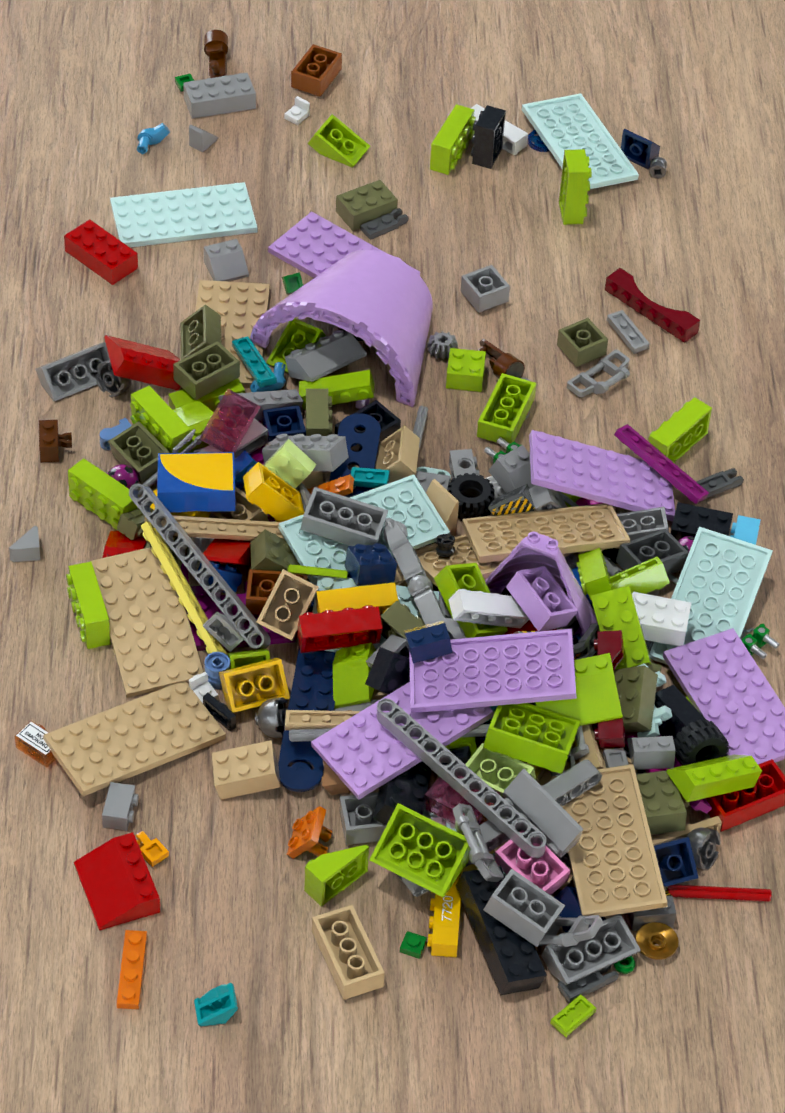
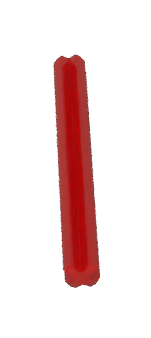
[667,885,772,902]

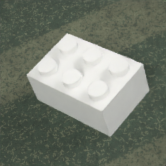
[633,592,691,646]

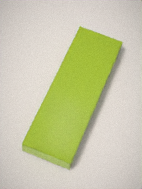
[287,564,348,579]

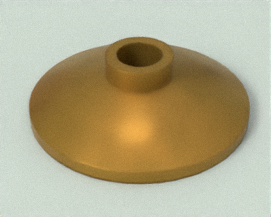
[636,922,679,960]

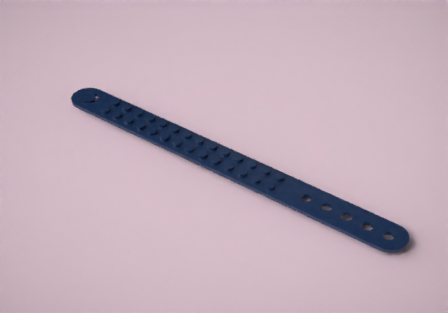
[278,413,381,792]

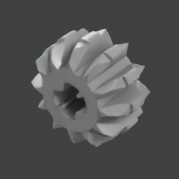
[427,331,458,360]

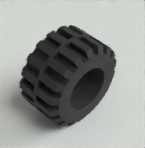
[447,473,495,521]
[674,719,729,766]

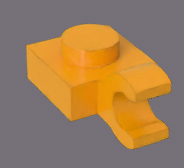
[136,831,169,867]

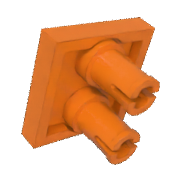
[287,806,332,859]

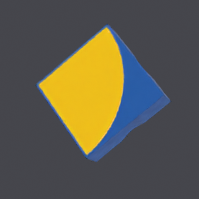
[157,452,236,512]

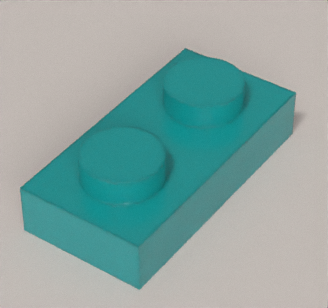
[351,467,390,488]

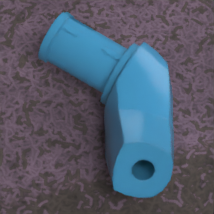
[137,123,170,154]
[250,362,286,392]

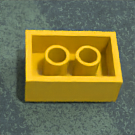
[243,462,304,522]
[219,658,290,713]

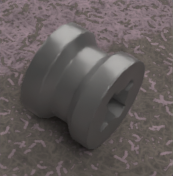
[649,157,667,178]

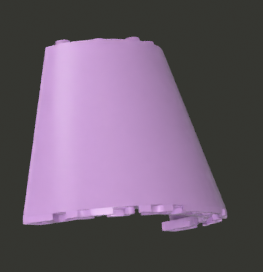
[250,250,433,407]

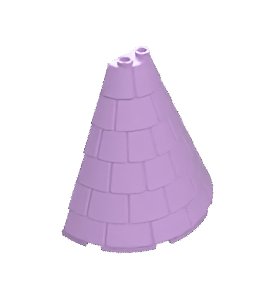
[485,532,598,637]

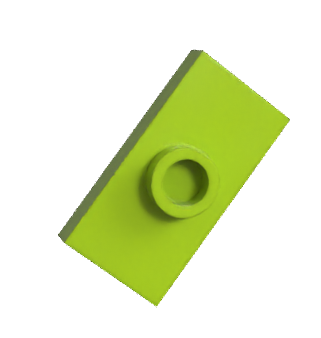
[550,994,596,1037]

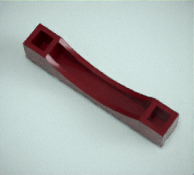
[605,268,700,343]
[594,630,625,748]

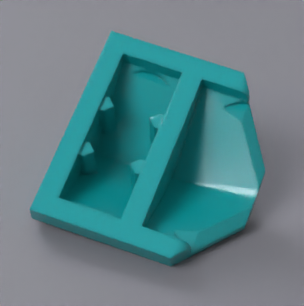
[194,983,238,1027]

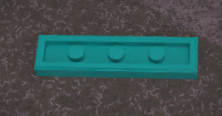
[232,336,277,388]

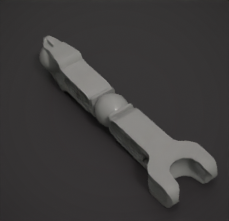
[383,518,466,640]

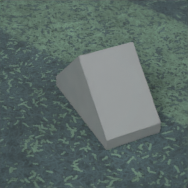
[189,124,218,152]
[9,526,40,562]
[203,612,244,652]

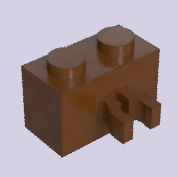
[39,419,72,463]

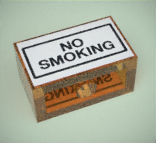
[15,721,56,768]

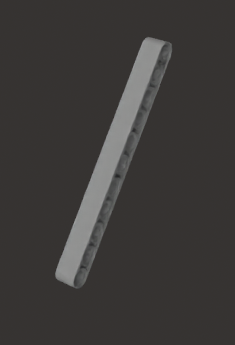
[129,484,271,649]
[377,698,546,858]
[402,760,602,897]

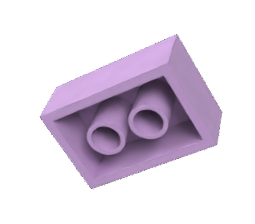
[506,566,578,632]

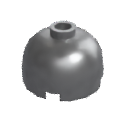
[95,360,131,397]
[255,697,288,738]
[687,827,721,870]

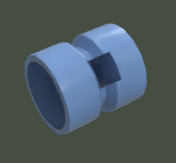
[204,652,230,689]

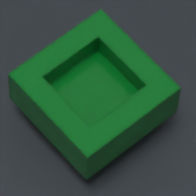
[175,73,194,92]
[282,272,304,294]
[399,931,427,959]

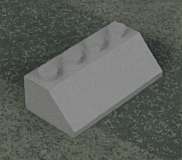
[285,330,367,382]
[35,342,110,401]
[219,389,303,423]
[502,769,583,858]
[541,914,641,985]

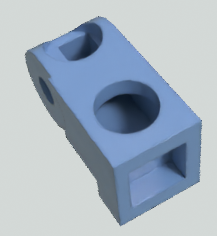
[99,418,132,450]

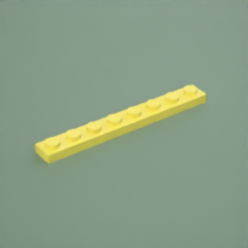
[141,521,227,655]

